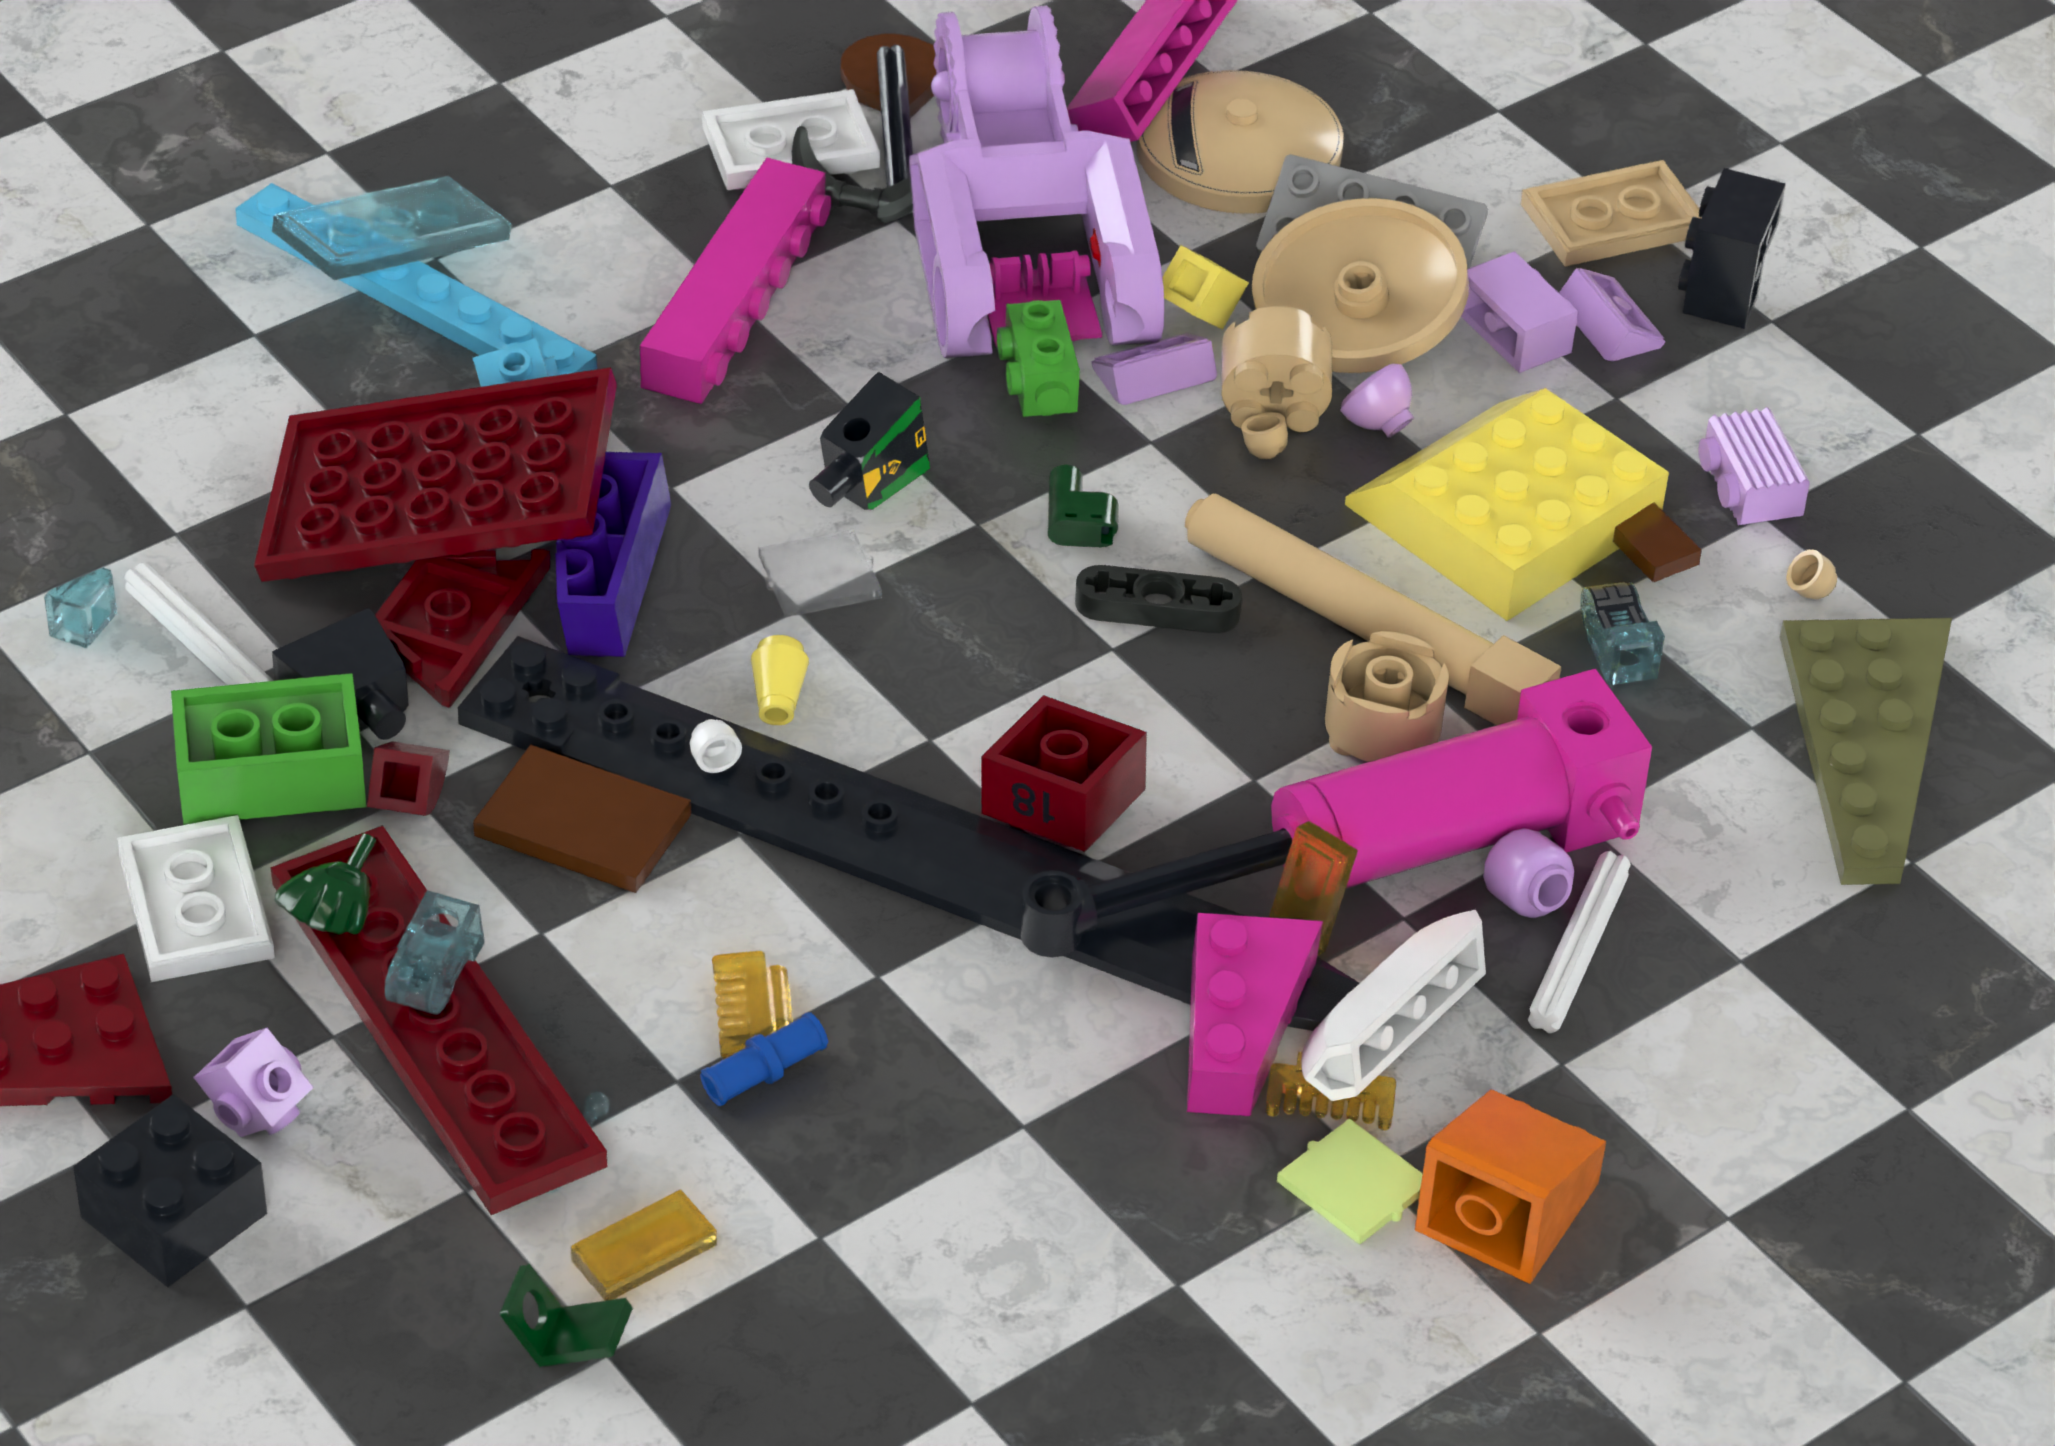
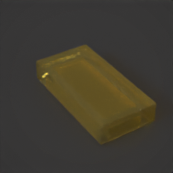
[1269,821,1358,956]
[571,1189,717,1300]

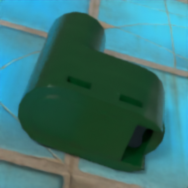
[1047,464,1119,548]

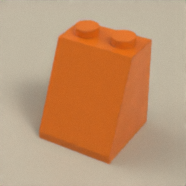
[1415,1089,1606,1284]

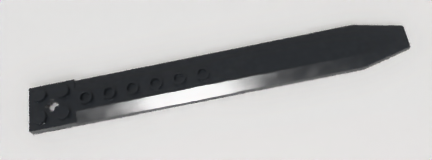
[457,636,1359,1031]

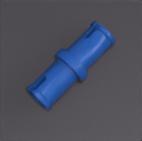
[700,1012,828,1106]

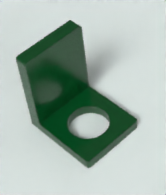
[500,1264,633,1367]

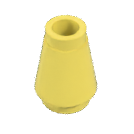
[751,635,809,725]

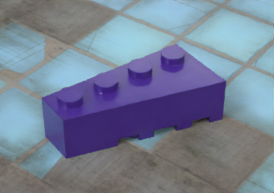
[555,452,671,657]

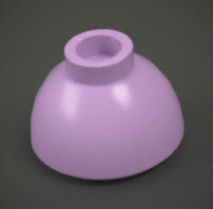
[1340,364,1414,438]

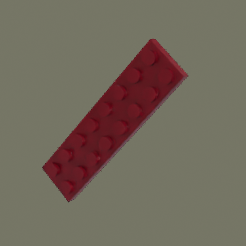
[271,825,607,1215]

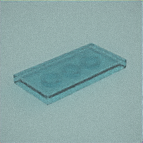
[272,176,511,281]

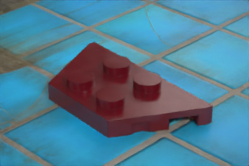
[375,549,550,708]

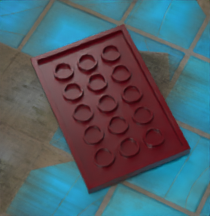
[254,367,617,582]

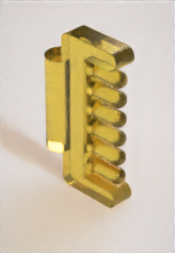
[712,951,793,1059]
[1265,1052,1396,1131]

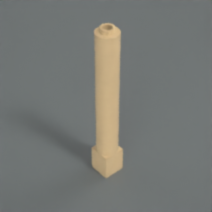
[1185,493,1561,725]

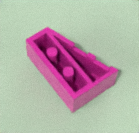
[1187,913,1323,1116]

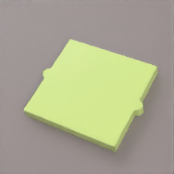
[1277,1118,1423,1245]

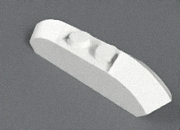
[1301,910,1486,1101]

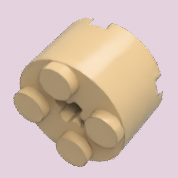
[1222,306,1332,432]
[1325,631,1449,762]

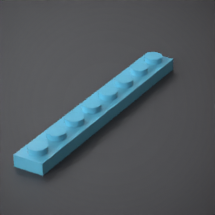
[235,183,597,375]

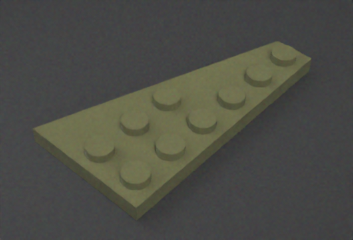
[1780,618,1952,885]

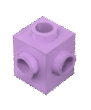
[193,1028,314,1137]

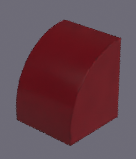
[367,741,450,816]

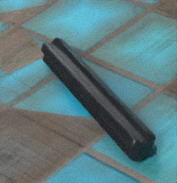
[877,44,913,187]

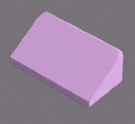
[1559,268,1665,361]
[1091,333,1217,405]

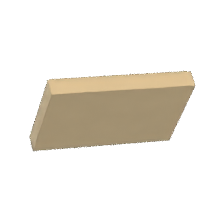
[1521,160,1701,267]

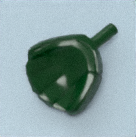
[274,833,376,935]

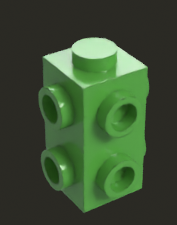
[997,300,1080,417]

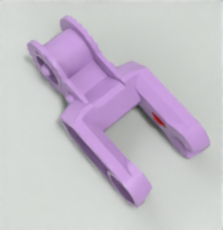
[910,6,1164,358]

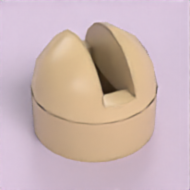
[1241,412,1288,459]
[1786,549,1837,600]

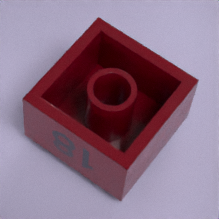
[981,695,1147,852]

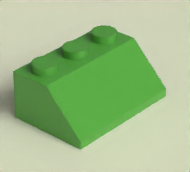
[171,673,366,825]

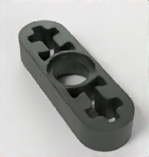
[1075,565,1242,633]

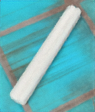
[124,563,274,685]
[1528,851,1631,1033]

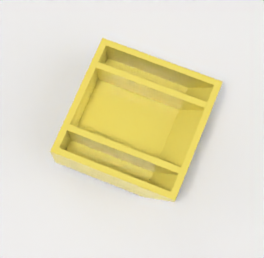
[1345,388,1669,621]

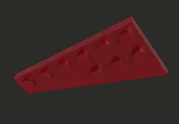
[0,954,172,1106]

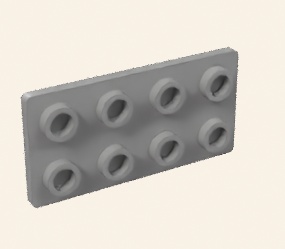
[1256,154,1488,269]

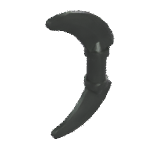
[792,126,913,223]

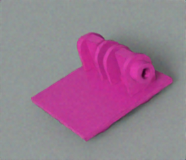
[987,250,1102,347]

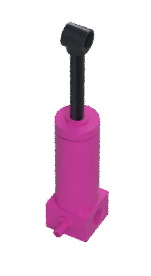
[1020,668,1652,958]

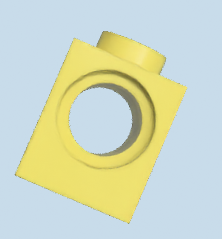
[1162,245,1249,330]

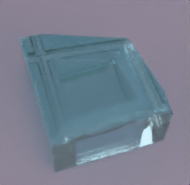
[44,567,117,649]

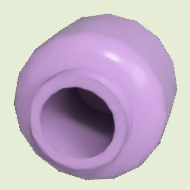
[1483,828,1574,918]

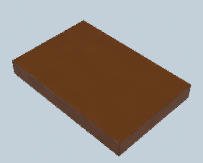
[473,745,691,893]

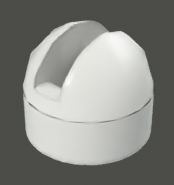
[690,719,742,773]

